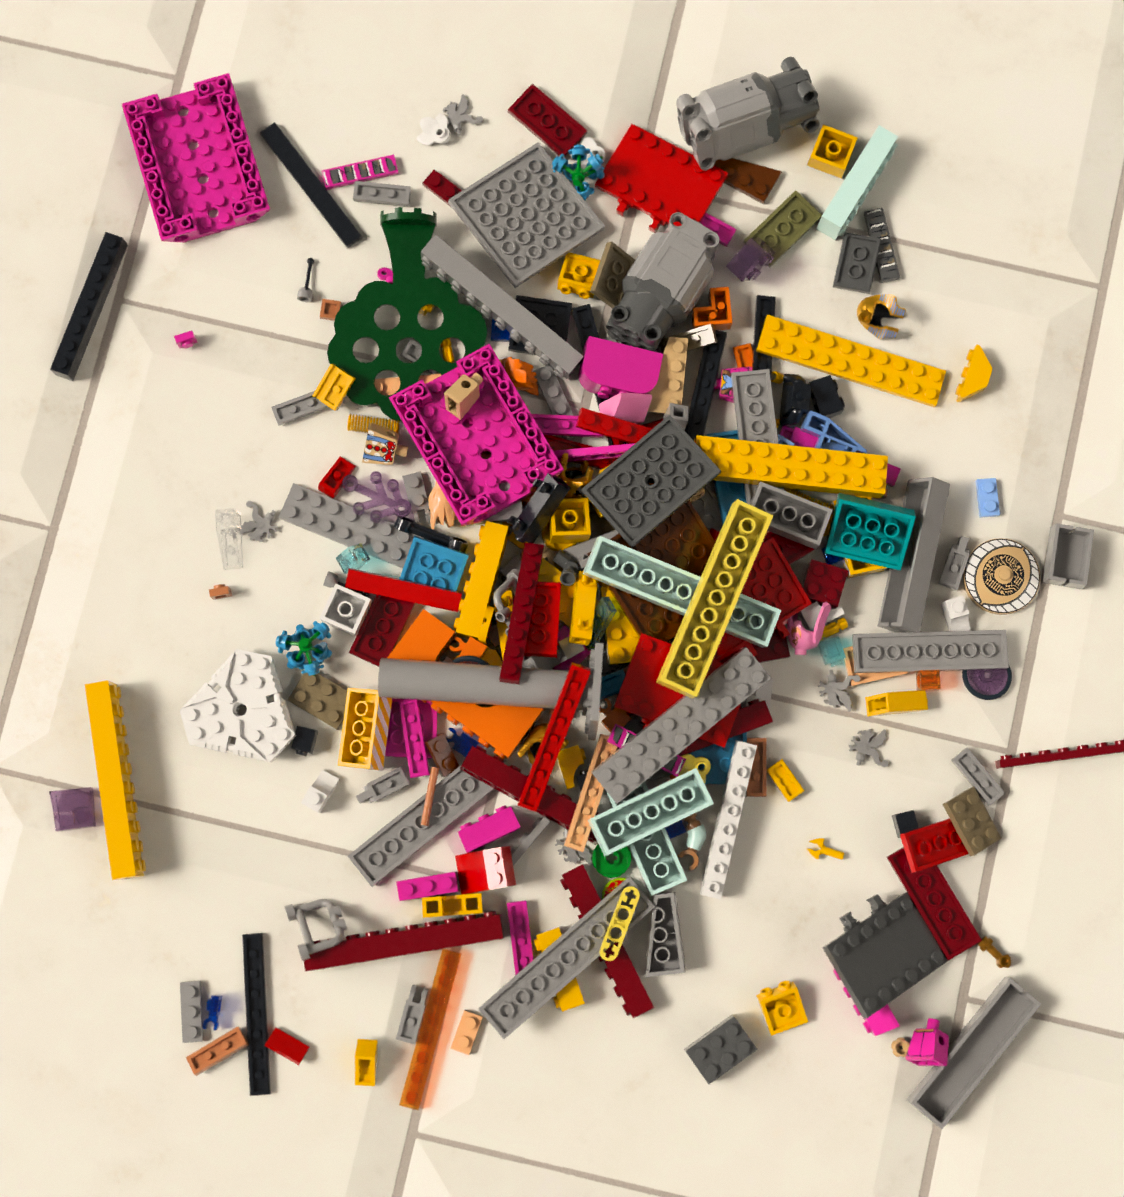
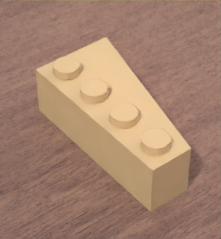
[647,337,688,413]

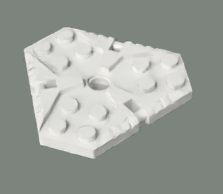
[180,649,296,763]

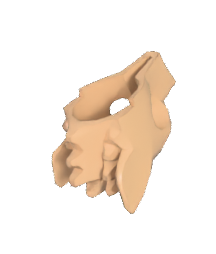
[428,481,459,529]

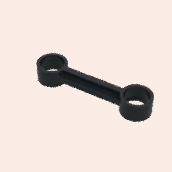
[394,516,469,553]

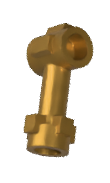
[978,936,1011,968]

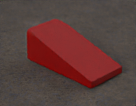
[318,456,356,499]

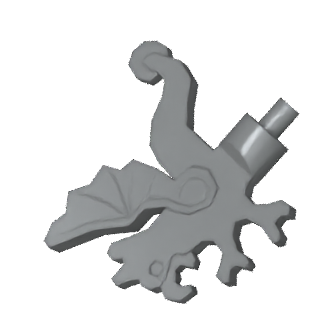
[443,94,483,136]
[236,501,278,542]
[818,670,860,712]
[848,729,888,767]
[555,828,592,865]

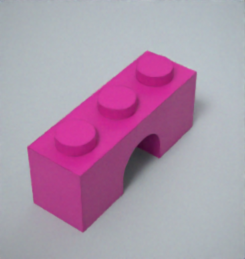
[396,872,459,901]

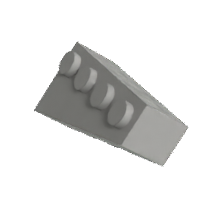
[645,892,686,977]

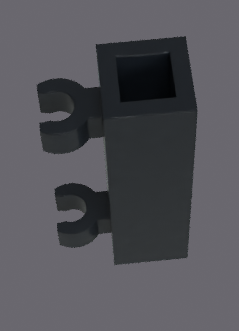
[507,473,571,543]

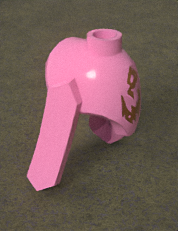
[787,602,831,655]

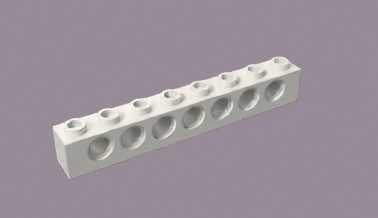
[700,740,757,899]

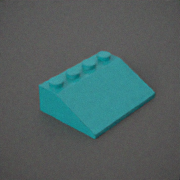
[825,493,916,571]

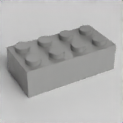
[750,482,833,549]

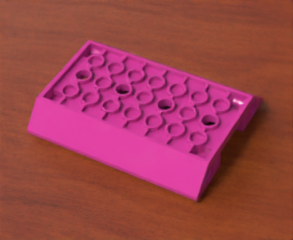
[122,73,270,243]
[389,344,564,526]

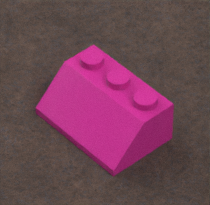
[458,805,521,853]

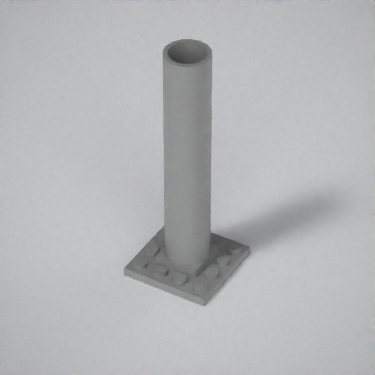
[378,643,604,741]

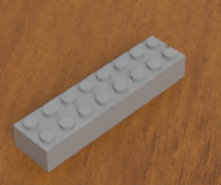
[877,477,950,632]
[907,977,1041,1129]

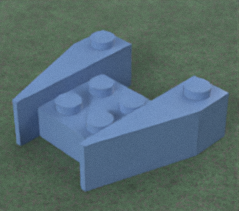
[795,410,867,491]

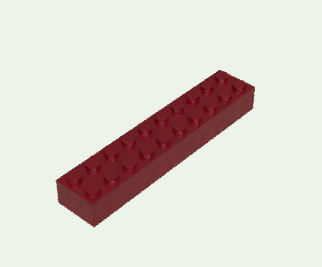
[304,911,504,972]

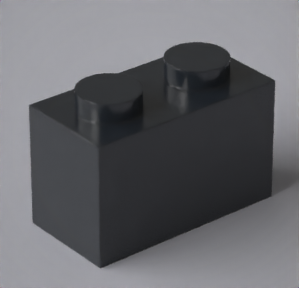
[809,375,845,418]

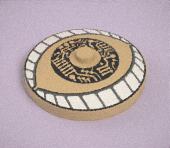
[962,538,1040,615]

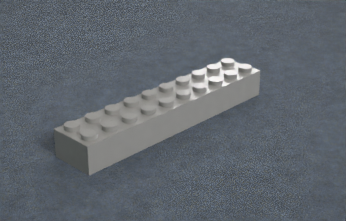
[421,234,584,379]
[591,647,771,804]

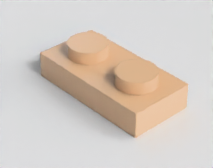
[450,1010,483,1055]

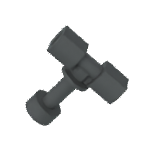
[552,549,585,586]

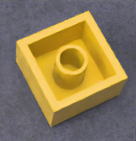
[807,124,858,179]
[549,498,591,543]

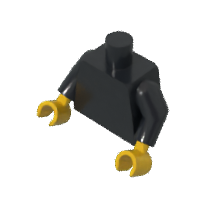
[771,371,811,428]

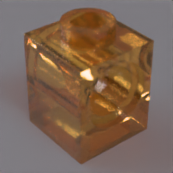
[916,670,941,692]

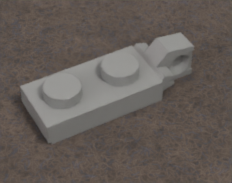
[938,536,970,590]
[356,766,410,803]

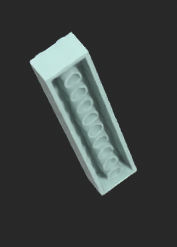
[583,536,781,648]

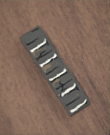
[864,208,900,283]

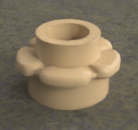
[891,1037,910,1057]

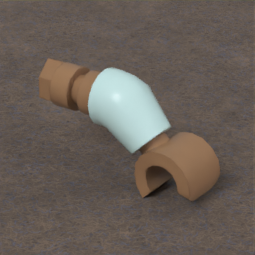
[678,813,706,871]

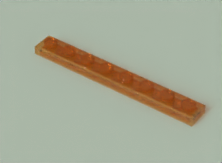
[399,949,462,1110]

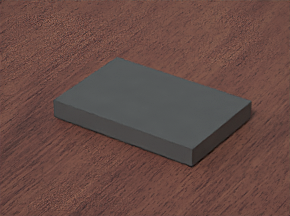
[833,232,882,294]

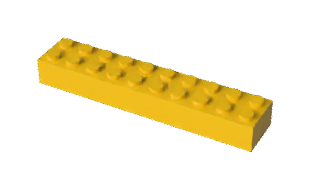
[694,435,888,498]
[85,680,146,880]

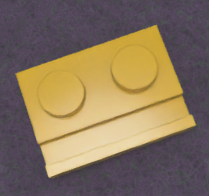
[312,363,356,411]

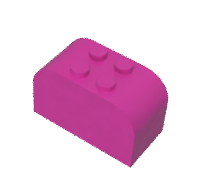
[578,336,663,399]

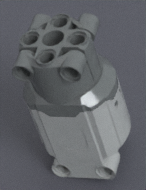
[676,57,820,170]
[606,212,720,352]

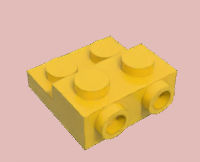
[557,252,601,299]
[756,980,808,1036]

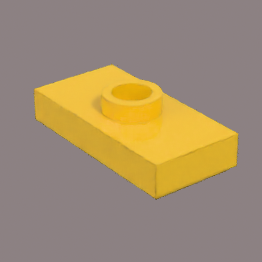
[766,759,805,802]

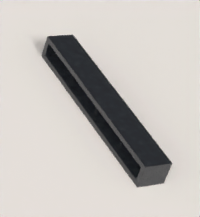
[50,232,128,381]

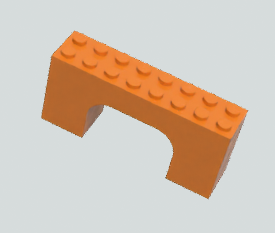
[387,609,546,760]

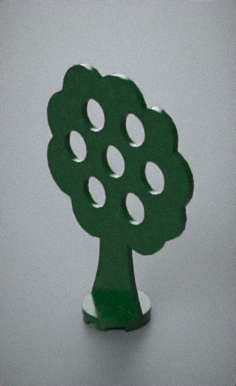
[327,207,487,423]

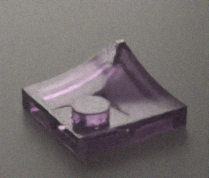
[49,787,96,832]

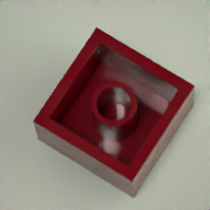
[802,559,849,609]

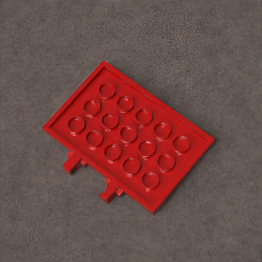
[595,124,728,233]
[713,537,812,662]
[614,633,741,749]

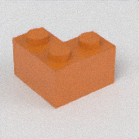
[691,287,732,330]

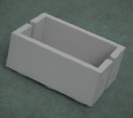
[1043,523,1094,589]

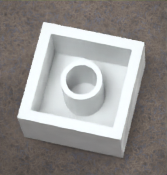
[320,584,373,636]

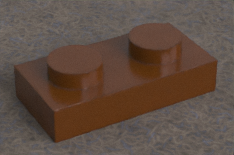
[425,733,459,777]

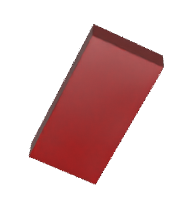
[265,1027,310,1066]

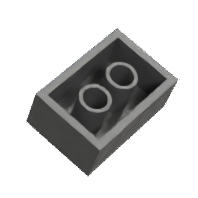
[684,1015,757,1084]

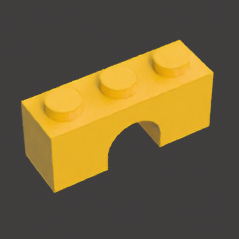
[422,893,483,918]

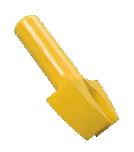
[807,838,844,860]

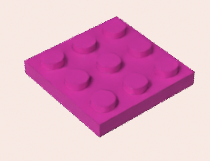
[385,698,438,758]

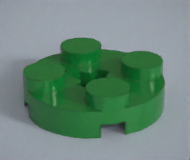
[592,844,631,878]

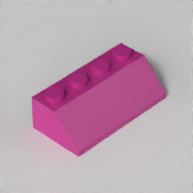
[833,969,900,1036]

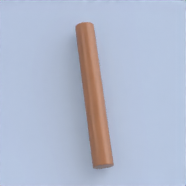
[421,767,439,826]

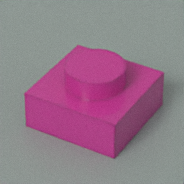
[174,330,198,349]

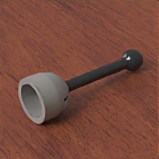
[297,258,314,302]
[323,571,369,597]

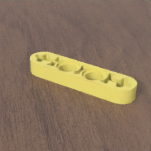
[599,886,640,961]

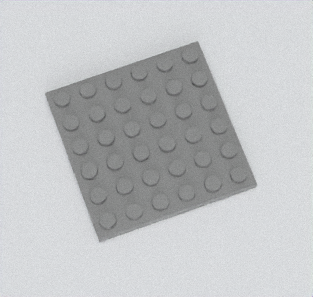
[448,142,605,288]

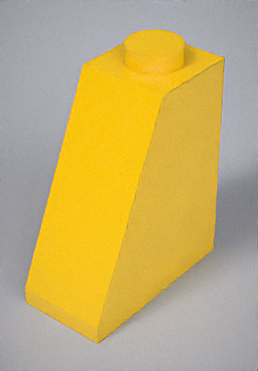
[865,690,928,717]

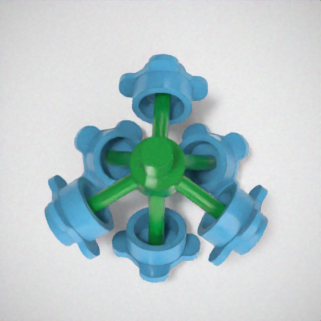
[552,145,605,200]
[276,621,332,676]

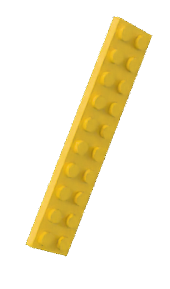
[756,315,946,407]

